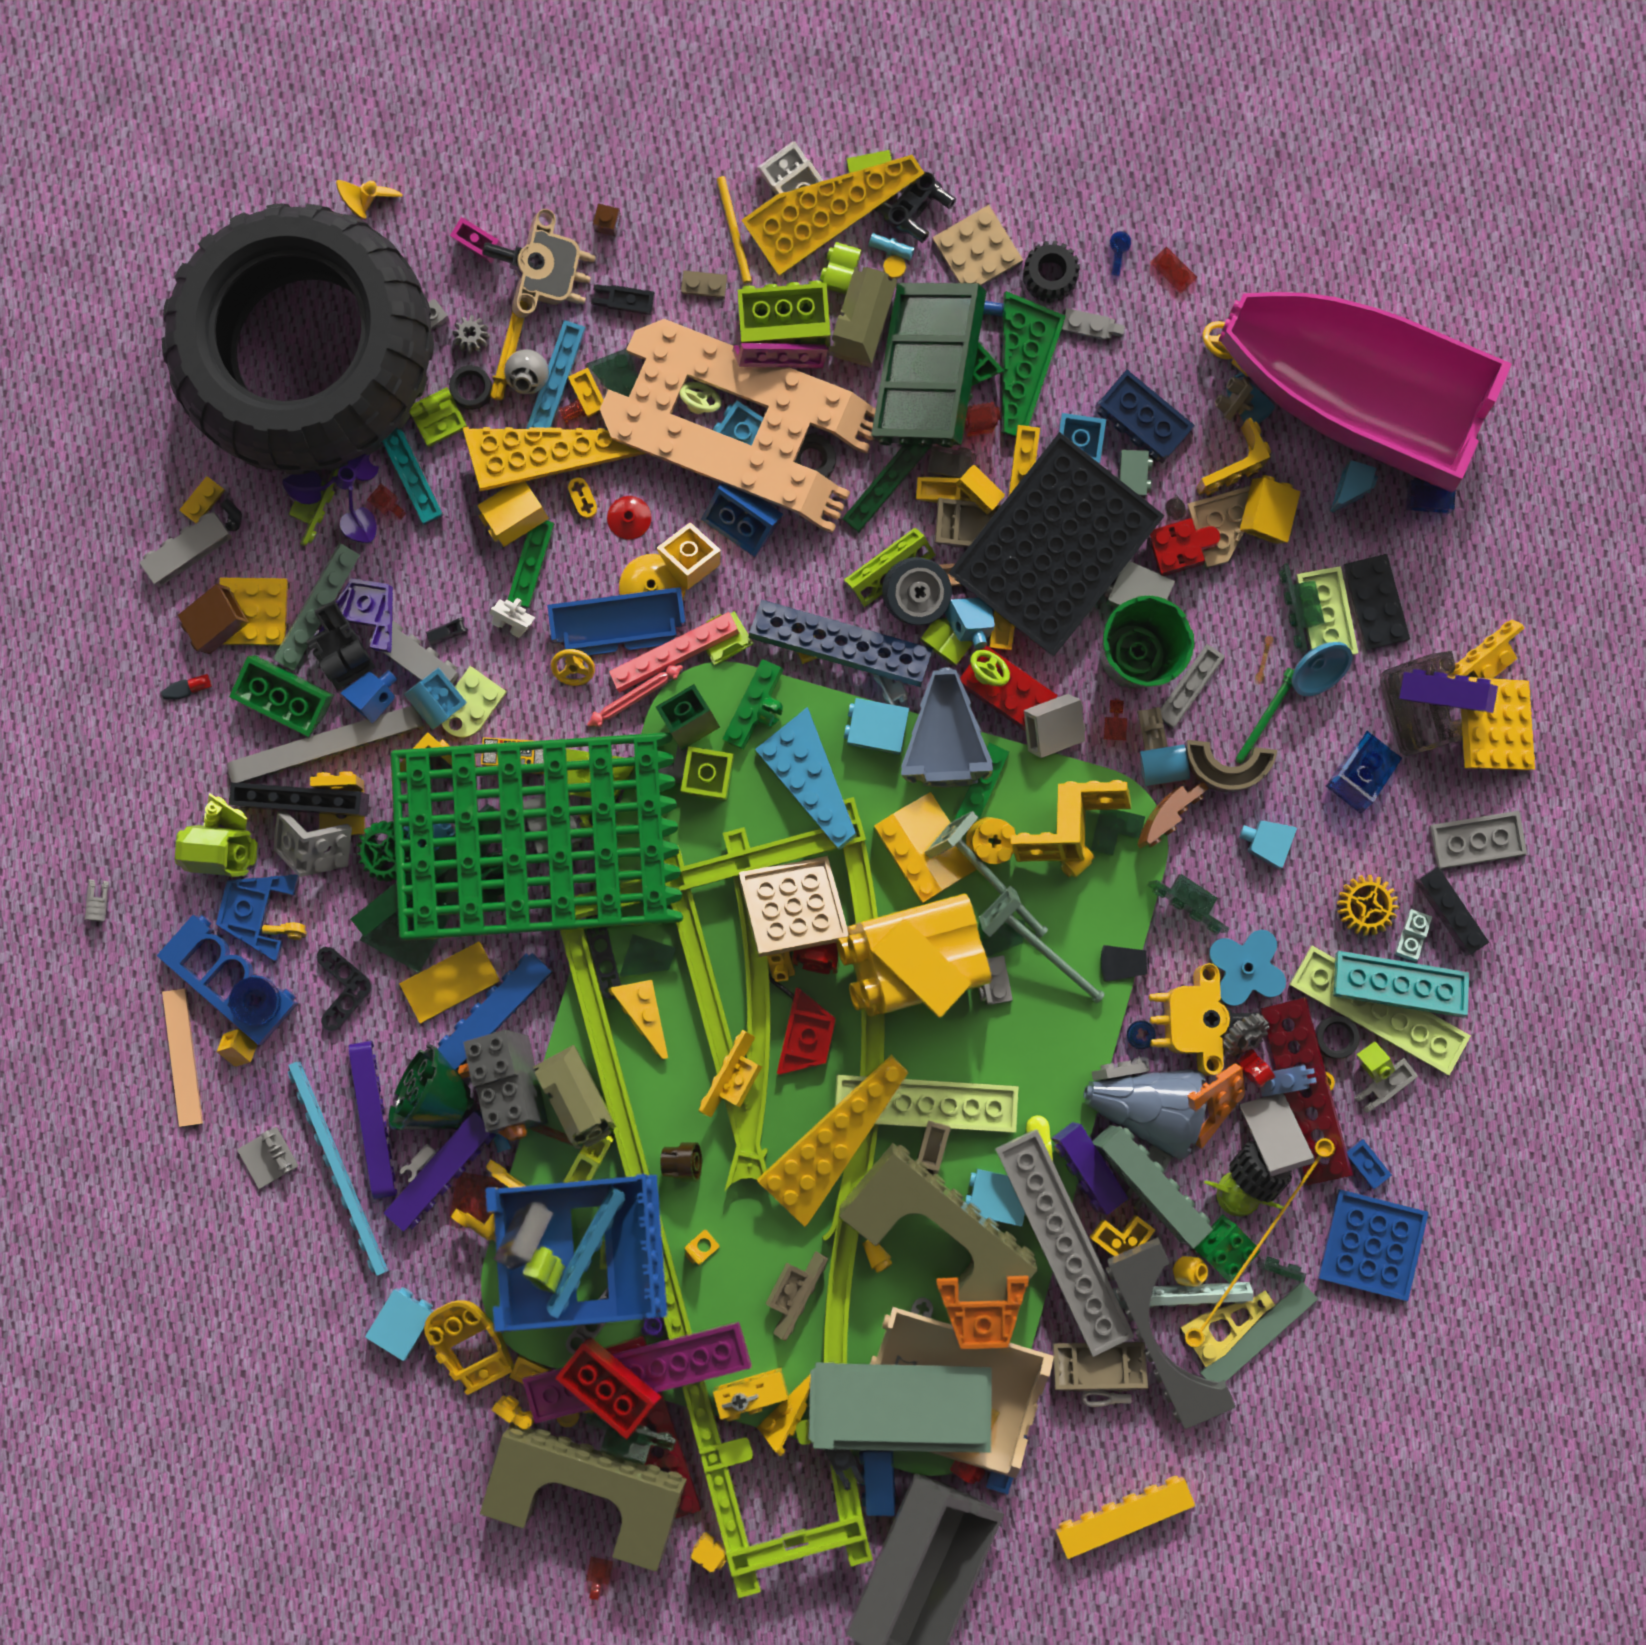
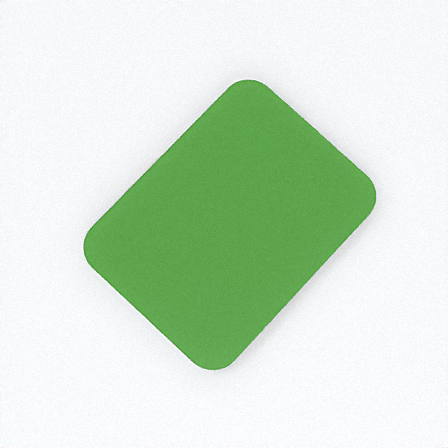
[481,661,1168,1476]

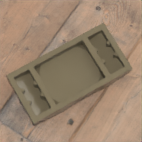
[935,498,1001,548]
[1053,1342,1148,1392]

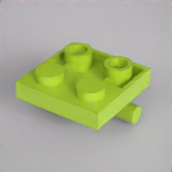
[410,387,467,447]

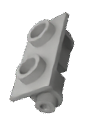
[873,674,908,706]

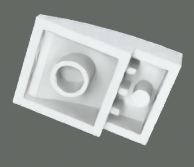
[757,142,823,195]

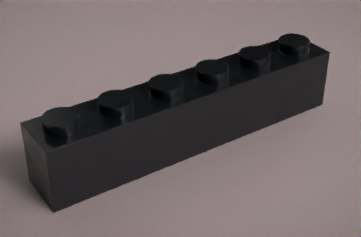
[229,782,370,817]

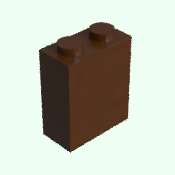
[178,583,249,654]

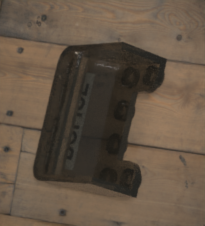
[1380,651,1463,756]

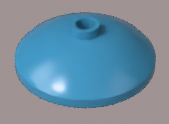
[1292,642,1353,696]

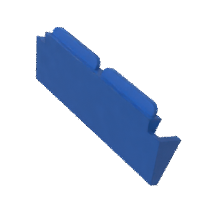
[547,587,686,656]

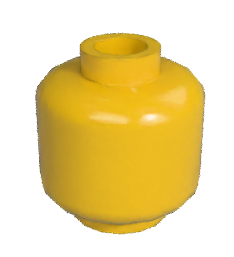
[1173,1256,1208,1287]

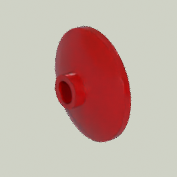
[607,496,651,540]

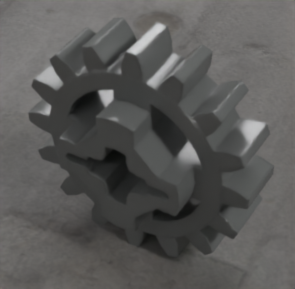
[1223,1014,1270,1057]

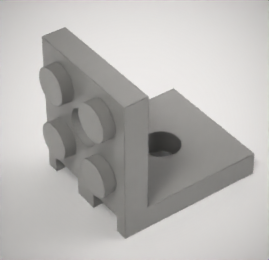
[274,810,352,877]

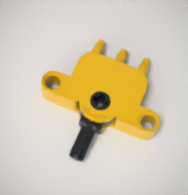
[1149,963,1259,1076]

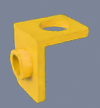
[684,1230,719,1265]

